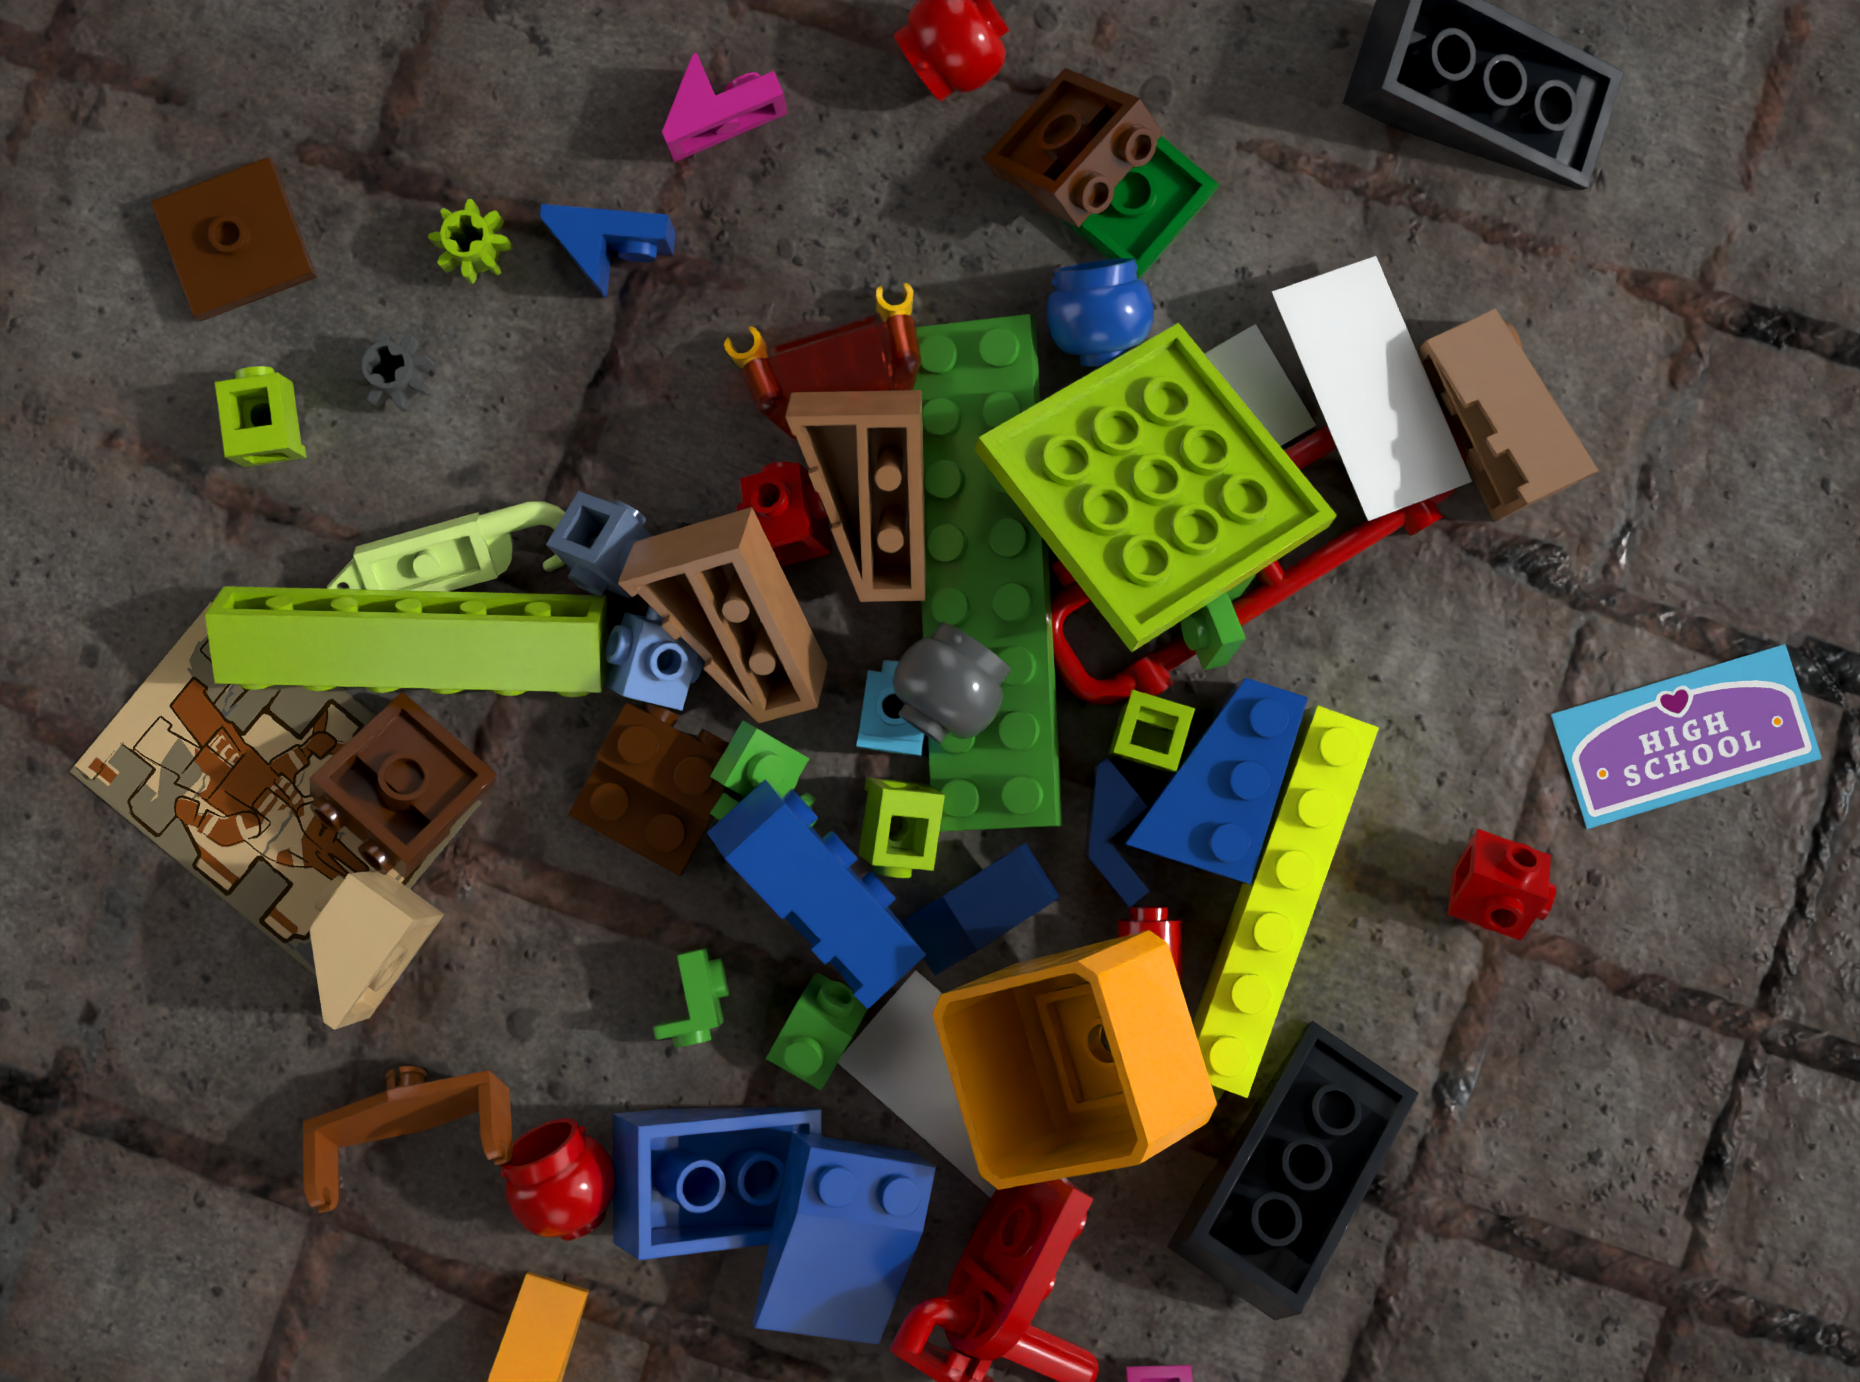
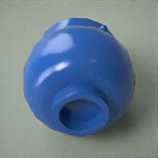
[1046,258,1154,367]

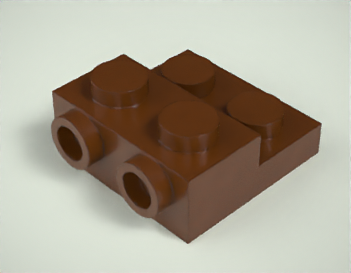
[982,68,1163,228]
[310,692,497,879]
[568,701,730,876]

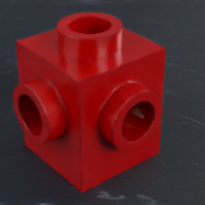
[736,461,832,567]
[1448,829,1556,941]

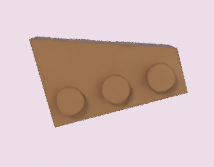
[1416,308,1599,522]
[785,390,926,602]
[618,507,828,724]

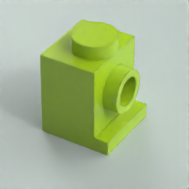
[215,366,307,468]
[1108,690,1195,773]
[859,777,945,878]

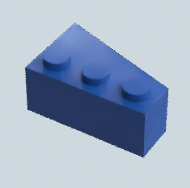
[1119,678,1308,884]
[707,779,926,1009]

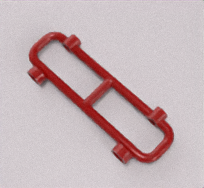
[1050,406,1467,705]

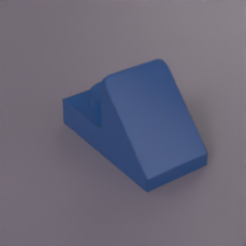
[540,204,676,298]

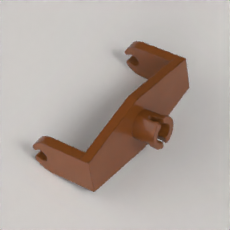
[303,1066,513,1213]

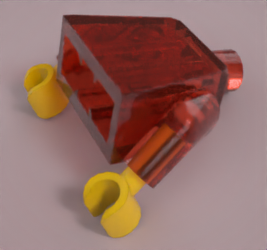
[724,283,922,439]

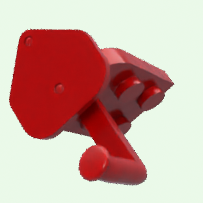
[889,1178,1099,1382]

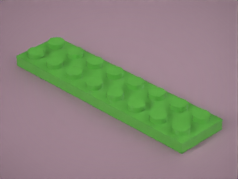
[908,314,1063,832]

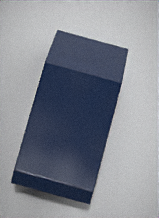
[1084,757,1149,908]
[901,843,1060,976]

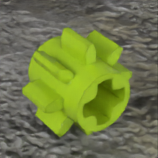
[428,199,513,284]

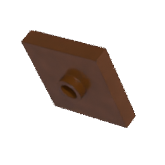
[151,157,317,322]

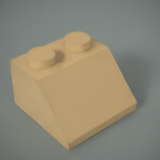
[309,871,444,1030]

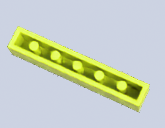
[1192,705,1379,1098]

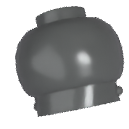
[893,622,1011,744]

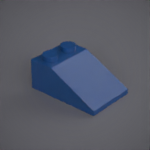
[613,1107,822,1260]
[753,1132,936,1345]

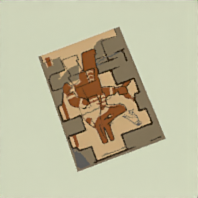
[69,589,481,977]

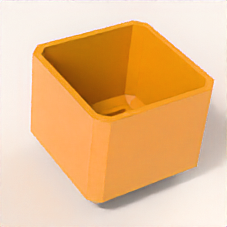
[932,930,1217,1190]

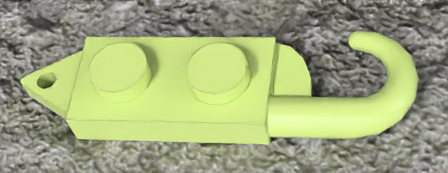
[326,501,565,592]

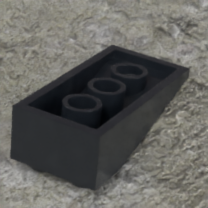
[1343,0,1624,190]
[1167,1021,1419,1321]

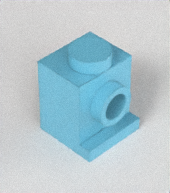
[857,660,924,757]

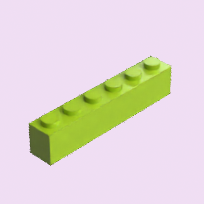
[205,586,610,697]

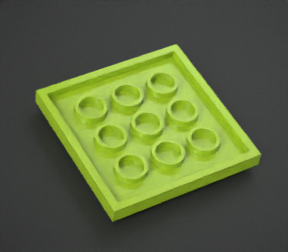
[974,323,1337,652]

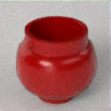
[893,0,1010,102]
[500,1118,616,1241]

